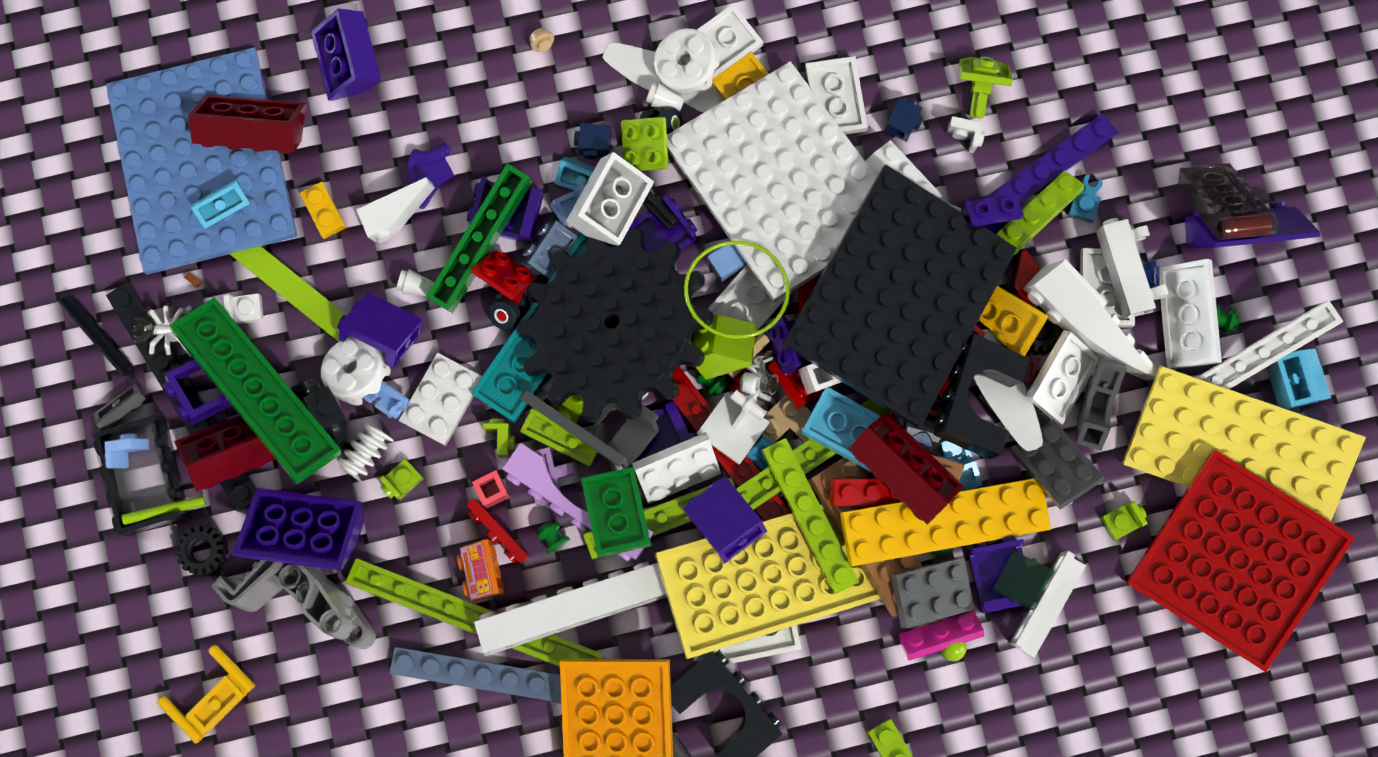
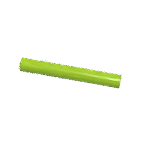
[122,495,206,525]

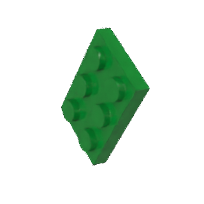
[581,467,651,558]

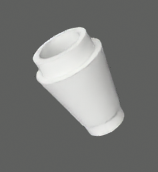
[645,82,685,112]
[396,269,434,296]

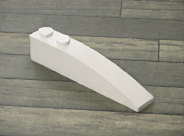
[1023,259,1158,381]

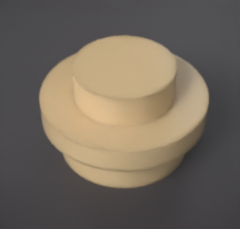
[530,28,554,52]

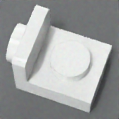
[946,116,985,153]
[221,293,264,324]

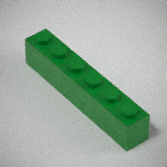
[426,163,532,314]

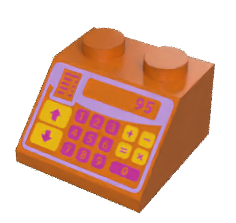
[457,539,505,601]

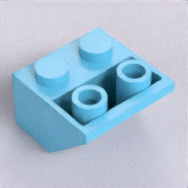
[1266,349,1331,410]

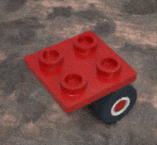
[471,250,537,330]

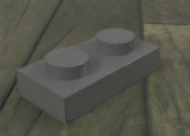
[93,382,146,430]

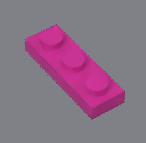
[898,610,984,661]

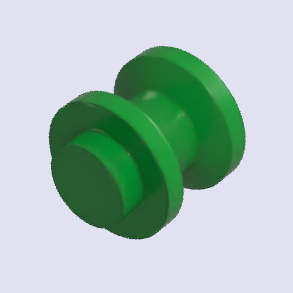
[1216,305,1239,334]
[696,374,729,396]
[537,521,570,555]

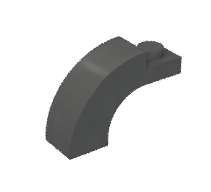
[1076,358,1127,451]

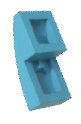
[940,440,982,491]

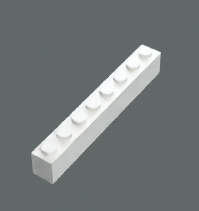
[474,562,667,656]

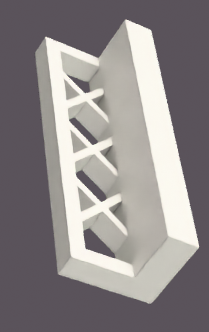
[1009,551,1086,658]

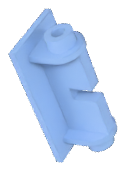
[363,381,409,419]

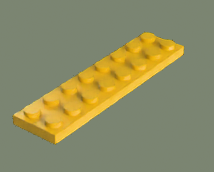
[840,479,1051,566]

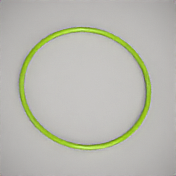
[684,241,790,339]

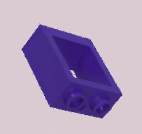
[163,360,232,426]

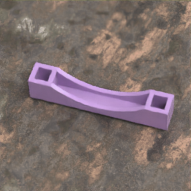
[503,443,654,561]

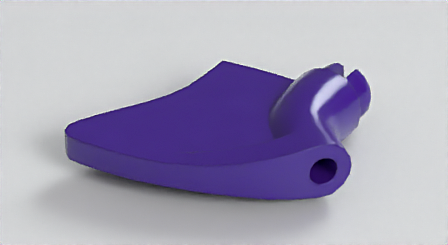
[407,143,455,209]

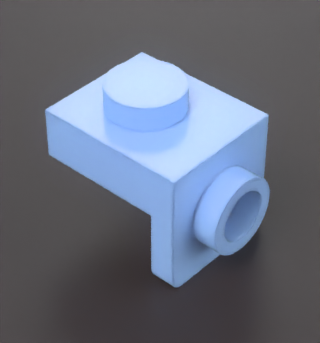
[550,183,585,226]
[105,434,149,469]

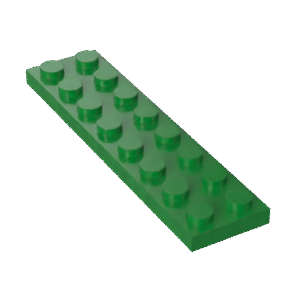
[169,297,342,485]

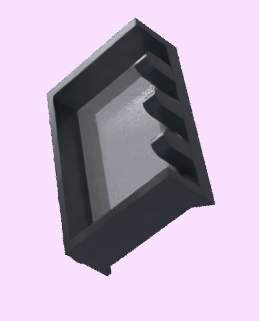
[94,415,191,536]

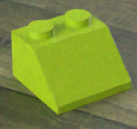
[692,314,757,380]

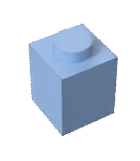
[707,245,747,283]

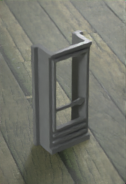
[520,376,659,469]

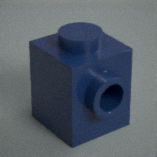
[884,97,923,142]
[574,123,612,160]

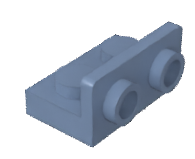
[521,221,579,280]

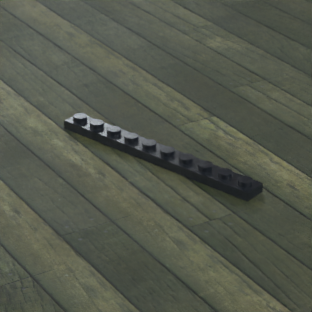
[106,282,256,512]

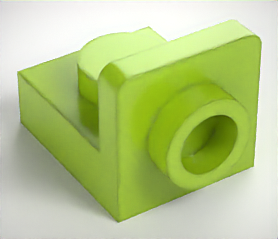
[379,459,424,500]
[1100,501,1148,541]

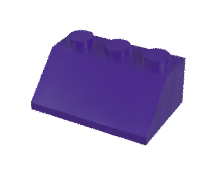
[311,8,381,101]

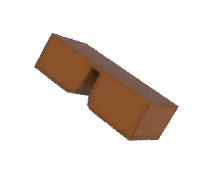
[184,272,202,288]

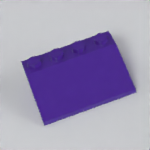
[1185,202,1320,248]
[232,488,365,571]

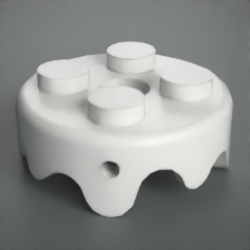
[654,28,719,95]
[320,337,391,405]

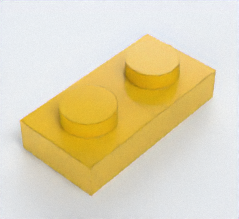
[300,182,347,239]

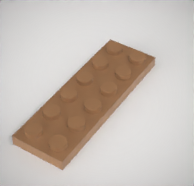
[808,457,922,617]

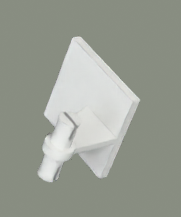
[697,390,770,465]

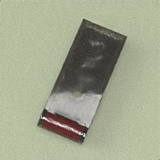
[1178,163,1278,240]

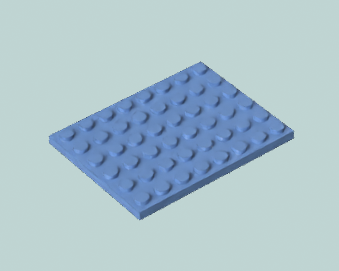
[106,47,298,275]

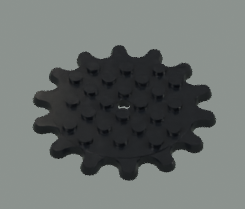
[517,229,714,422]

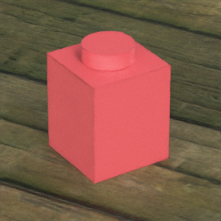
[472,470,511,508]

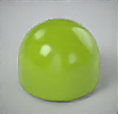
[939,642,967,661]

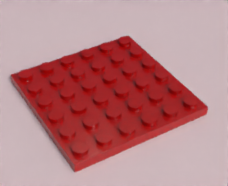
[1125,449,1355,672]

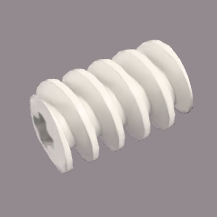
[337,424,394,482]

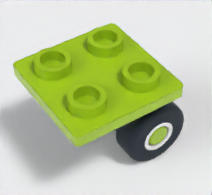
[621,108,683,171]

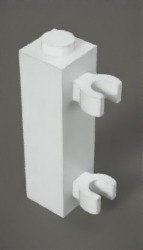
[1096,218,1169,319]

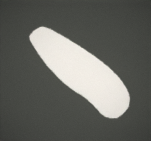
[603,43,721,113]
[974,329,1043,451]

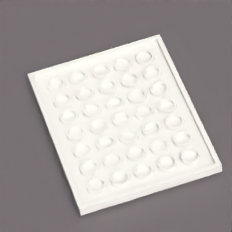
[667,61,876,302]

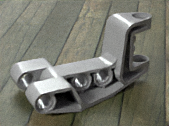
[211,560,376,650]

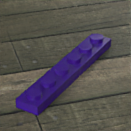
[985,113,1119,204]

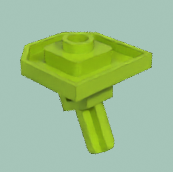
[958,57,1013,119]

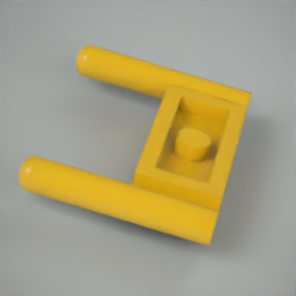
[157,645,255,744]

